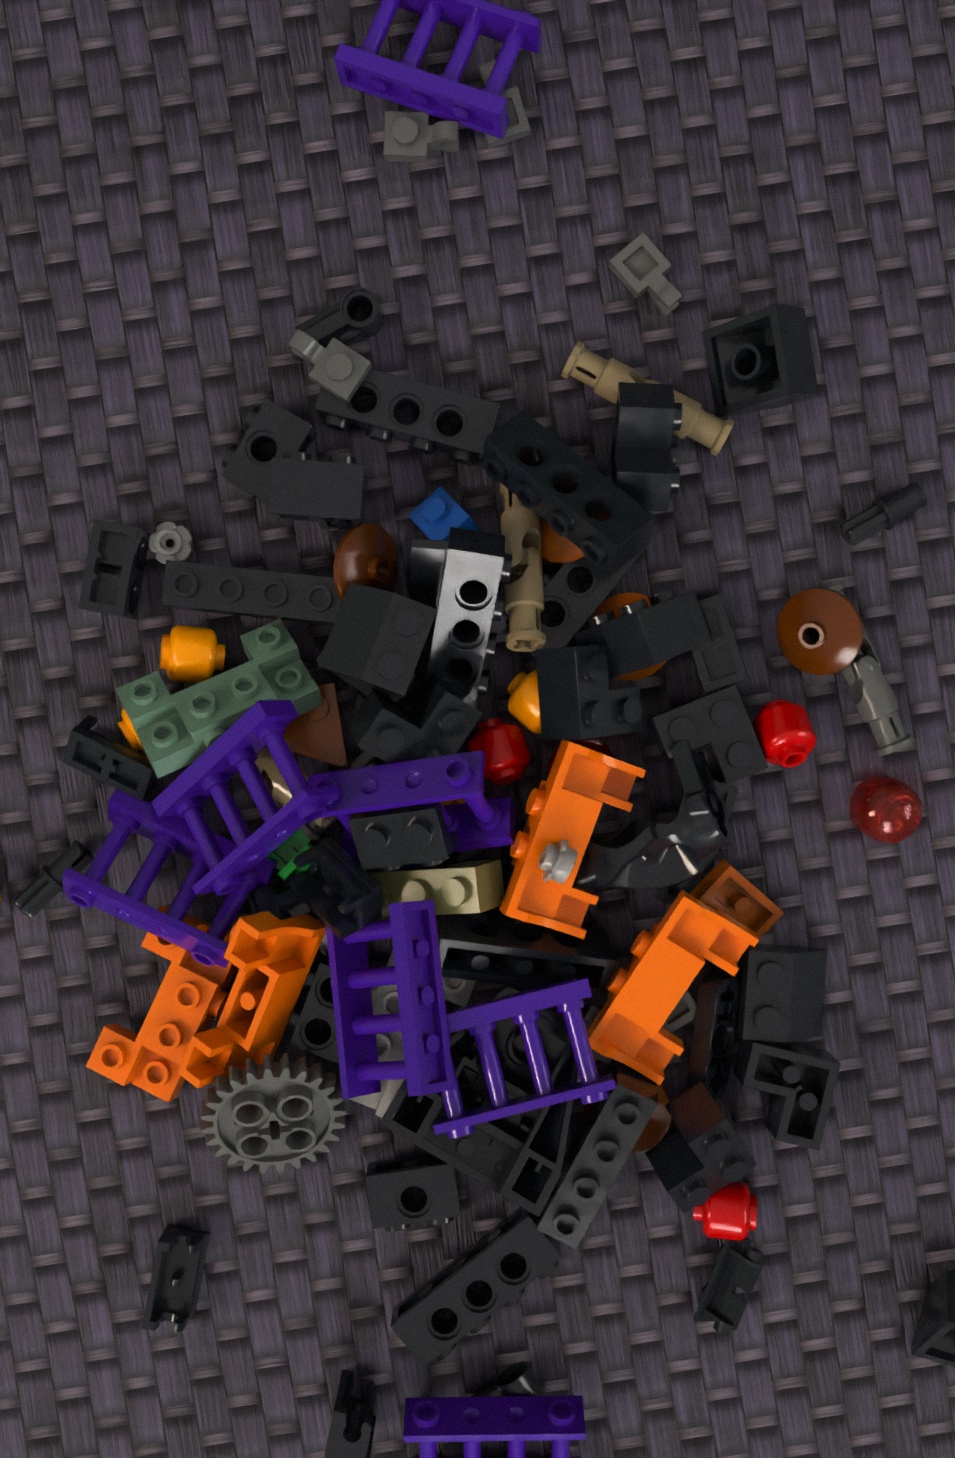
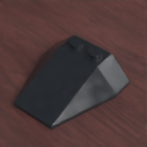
[379,985,578,1217]

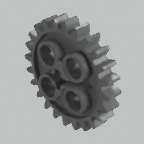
[201,1053,347,1174]

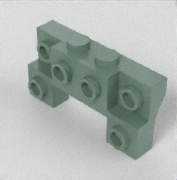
[116,619,323,778]

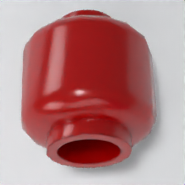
[752,700,817,768]
[468,718,531,786]
[693,1181,757,1241]

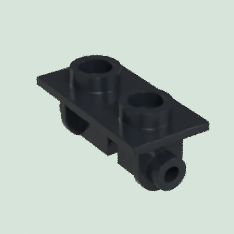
[693,1239,764,1336]

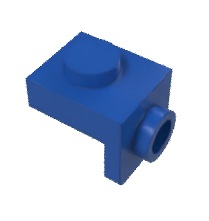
[408,486,479,541]

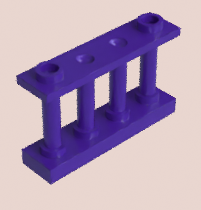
[334,0,542,139]
[151,700,340,896]
[308,750,516,864]
[62,789,277,968]
[326,900,454,1099]
[433,975,616,1139]
[403,1395,586,1458]

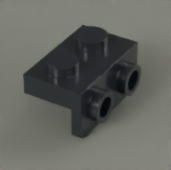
[348,802,459,872]

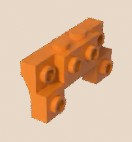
[499,740,646,939]
[587,890,759,1085]
[86,904,237,1103]
[178,911,326,1089]

